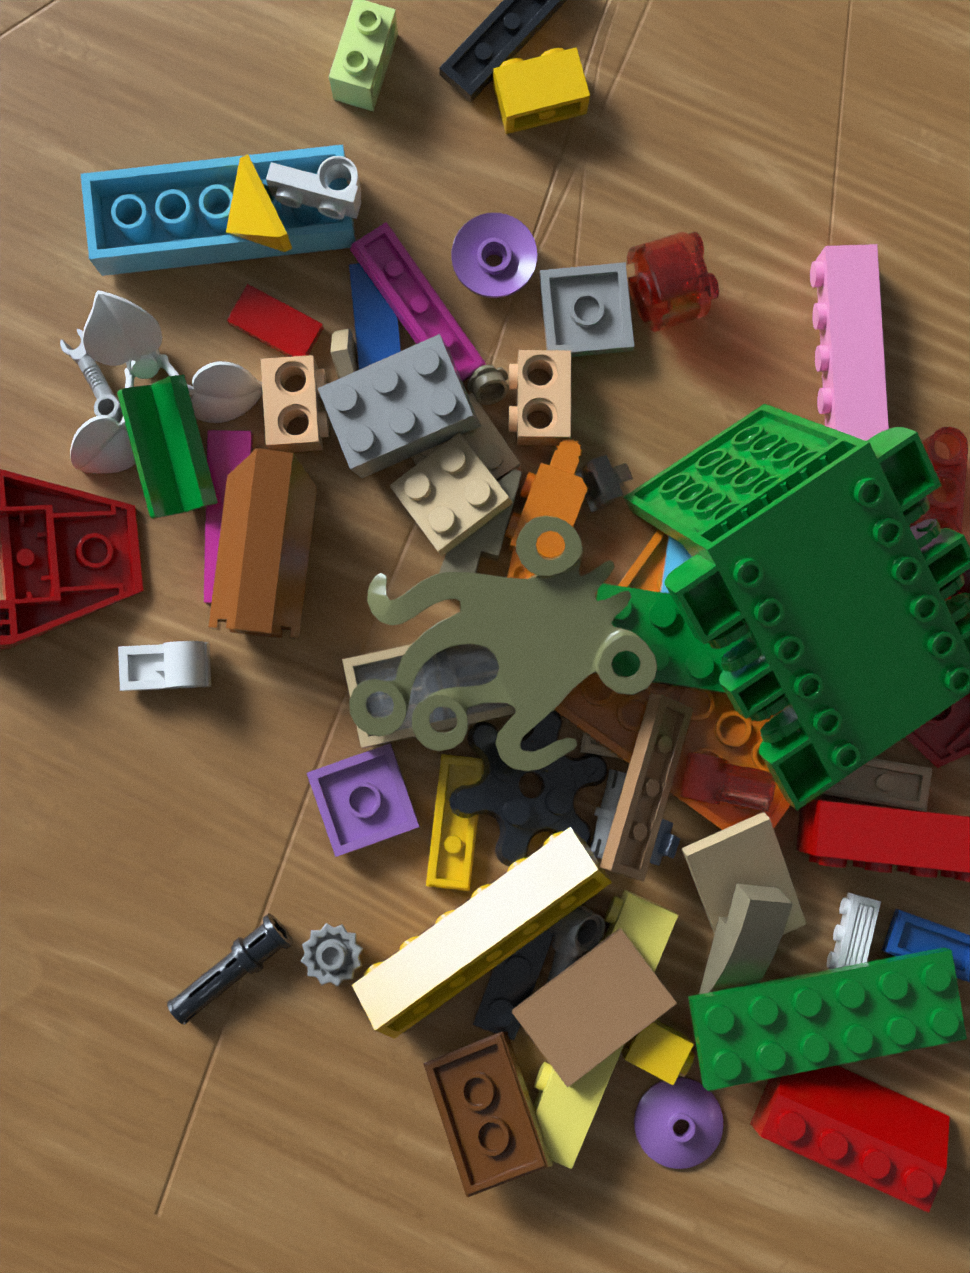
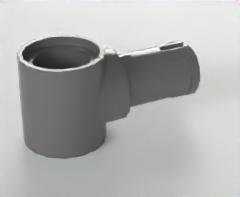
[547,905,605,983]

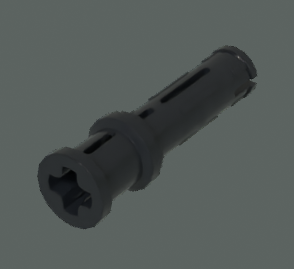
[167,913,293,1025]

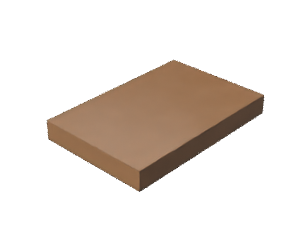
[512,928,677,1088]

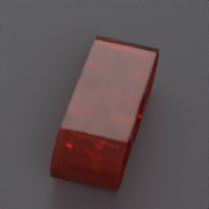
[910,426,968,534]

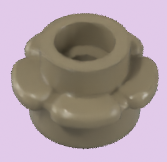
[467,365,509,405]

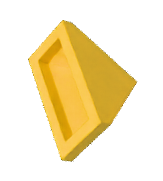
[226,154,293,252]

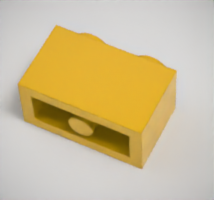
[493,47,590,134]

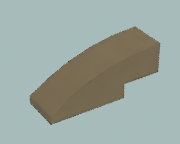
[439,469,522,573]
[699,883,793,994]

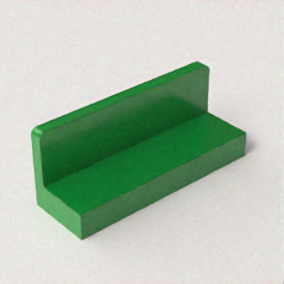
[117,374,218,519]

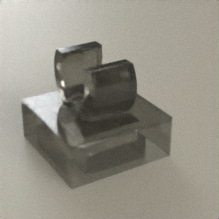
[575,455,633,512]

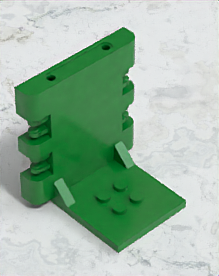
[623,404,970,810]

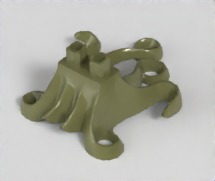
[349,515,657,771]

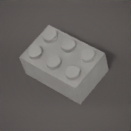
[318,334,481,478]

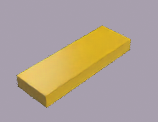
[426,754,484,891]

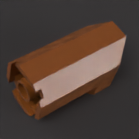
[208,448,317,640]

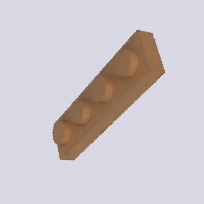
[600,693,693,882]

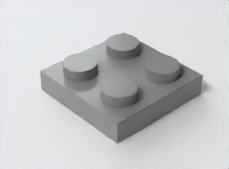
[539,262,635,357]

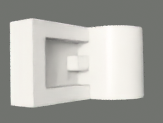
[266,156,361,219]
[118,641,211,691]

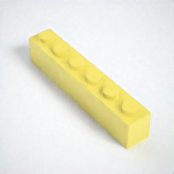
[533,889,678,1169]

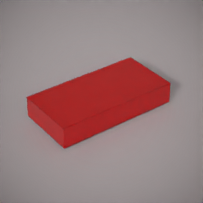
[227,283,324,357]

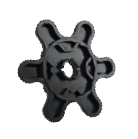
[449,710,608,866]

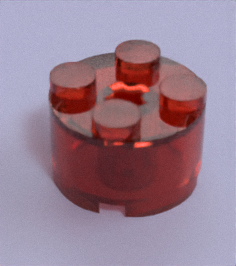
[627,231,719,332]

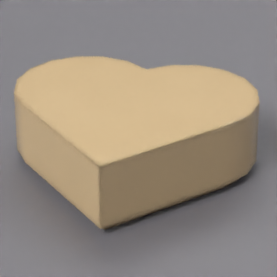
[331,329,359,379]

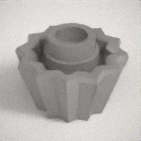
[301,923,363,987]

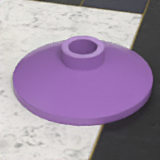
[451,213,537,298]
[634,1077,723,1169]

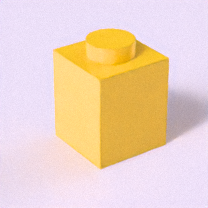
[621,1020,695,1085]

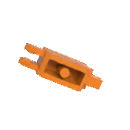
[505,438,587,579]

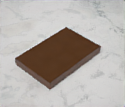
[423,1031,553,1198]

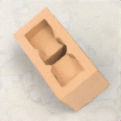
[508,350,571,446]
[261,355,330,453]

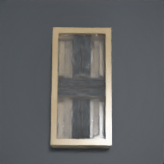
[342,644,516,748]

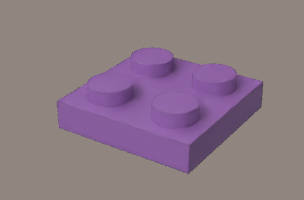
[307,743,420,857]

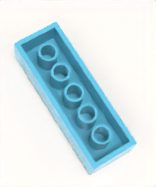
[81,144,356,276]

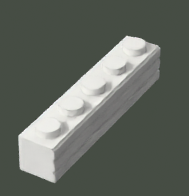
[827,892,881,969]

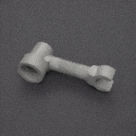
[60,329,123,424]

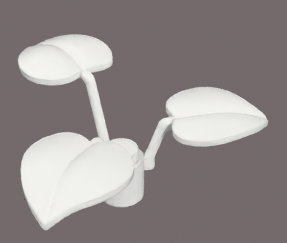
[70,290,263,473]

